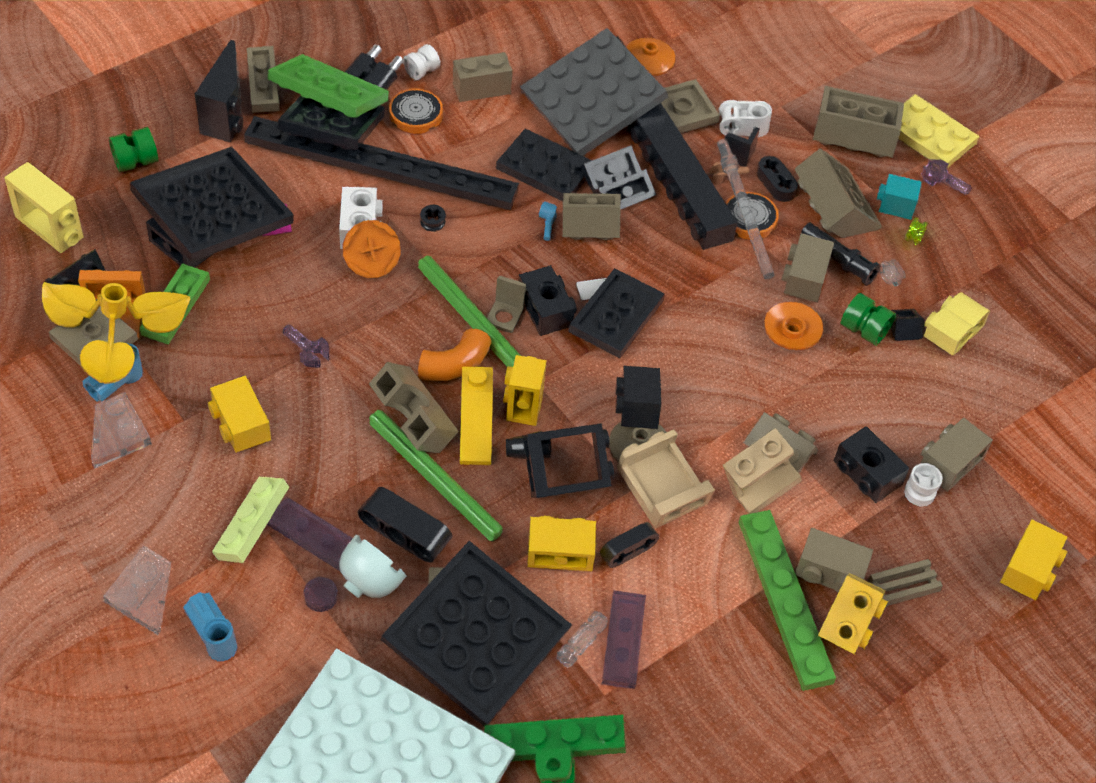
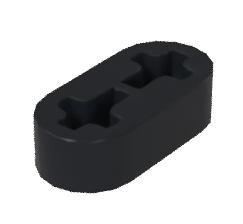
[757,156,798,202]
[600,522,659,568]

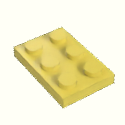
[898,94,979,170]

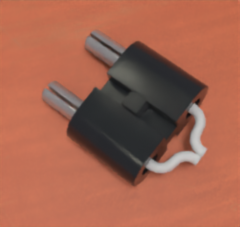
[345,44,403,90]

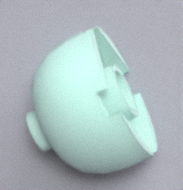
[339,534,406,598]

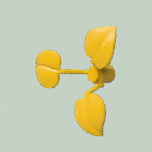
[42,282,190,384]

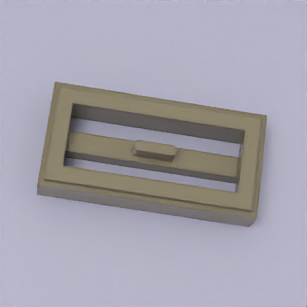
[868,559,943,606]

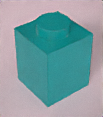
[876,174,922,220]

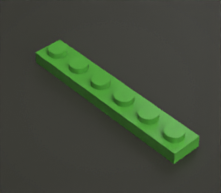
[738,510,836,691]

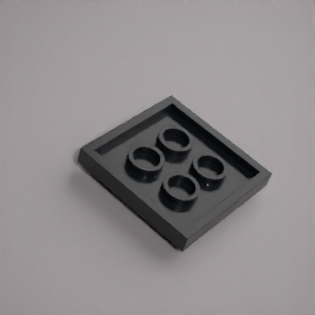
[277,95,385,150]

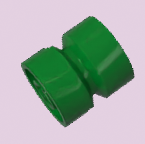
[108,127,159,172]
[840,292,896,346]

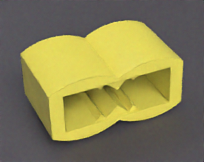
[924,292,990,356]

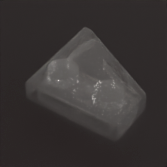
[91,392,152,468]
[103,545,171,635]

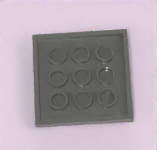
[520,28,668,156]

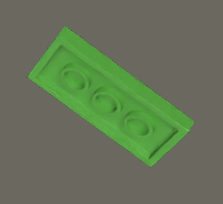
[268,54,389,118]

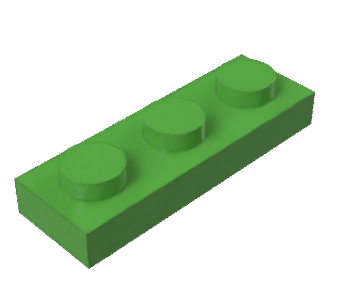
[140,264,210,345]

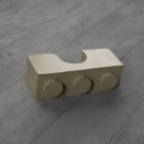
[369,362,459,453]

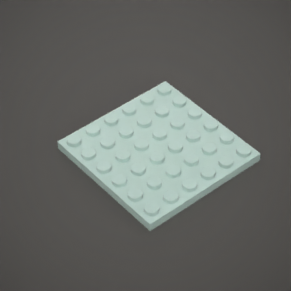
[244,649,515,783]

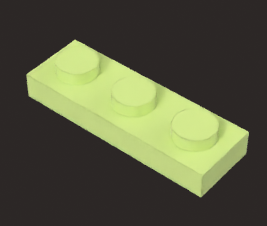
[212,477,289,563]

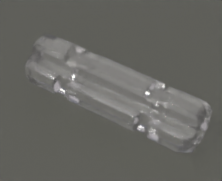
[557,611,608,667]

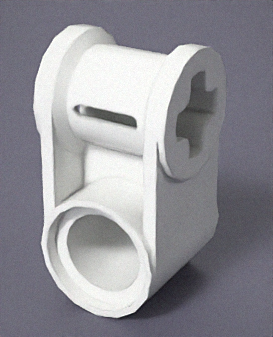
[719,100,772,137]

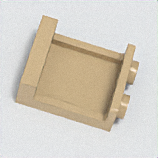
[723,428,802,514]
[617,430,715,529]

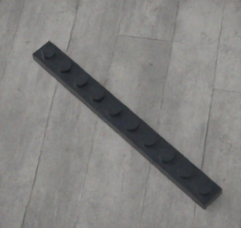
[244,116,519,210]

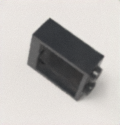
[522,423,614,498]

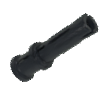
[801,222,881,286]

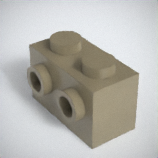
[453,52,512,102]
[563,193,621,240]
[781,233,834,302]
[921,417,993,492]
[795,527,873,593]

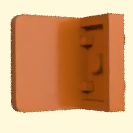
[78,270,145,341]

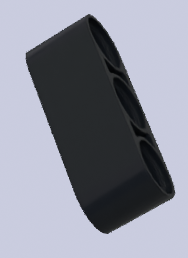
[357,487,453,563]

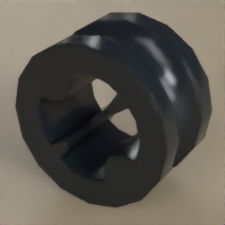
[420,204,446,232]

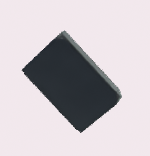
[891,308,925,341]

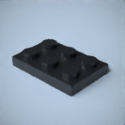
[496,128,592,201]
[569,268,665,358]

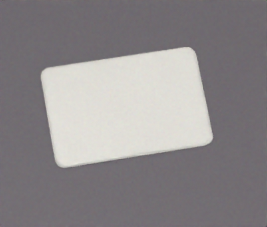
[576,278,606,300]

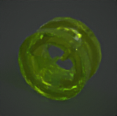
[905,217,929,245]

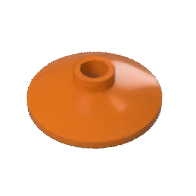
[626,38,675,76]
[764,302,823,350]

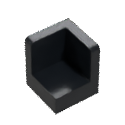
[721,127,760,167]

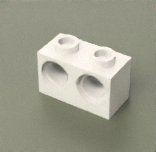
[339,187,383,249]

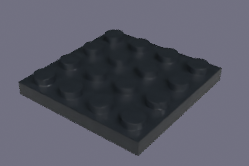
[130,146,294,262]
[381,541,572,727]

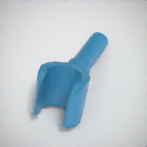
[539,201,557,241]

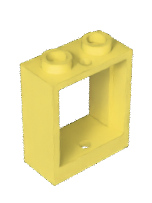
[4,162,84,253]

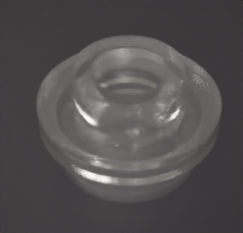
[880,259,906,287]

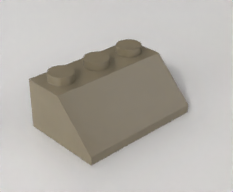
[813,86,904,158]
[795,148,882,238]

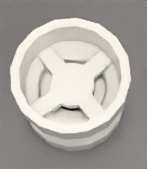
[403,44,440,80]
[904,463,943,506]

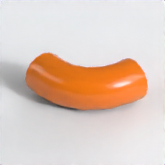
[418,329,492,381]

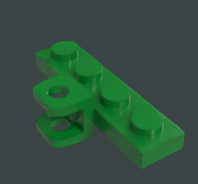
[484,714,626,783]

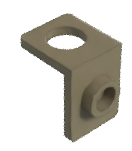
[487,276,526,333]

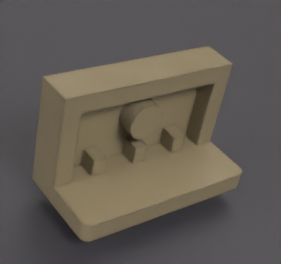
[743,412,819,473]

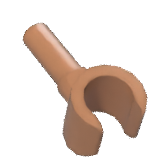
[708,162,749,185]

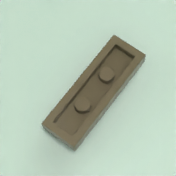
[247,46,280,113]

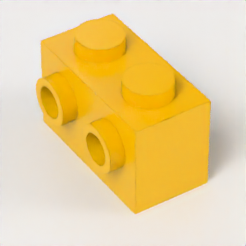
[503,355,547,426]
[208,375,271,453]
[527,516,596,571]
[1000,519,1068,601]
[818,573,888,654]

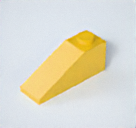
[460,367,493,465]

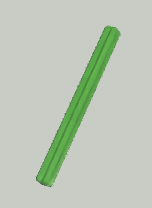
[418,256,521,367]
[369,410,503,541]

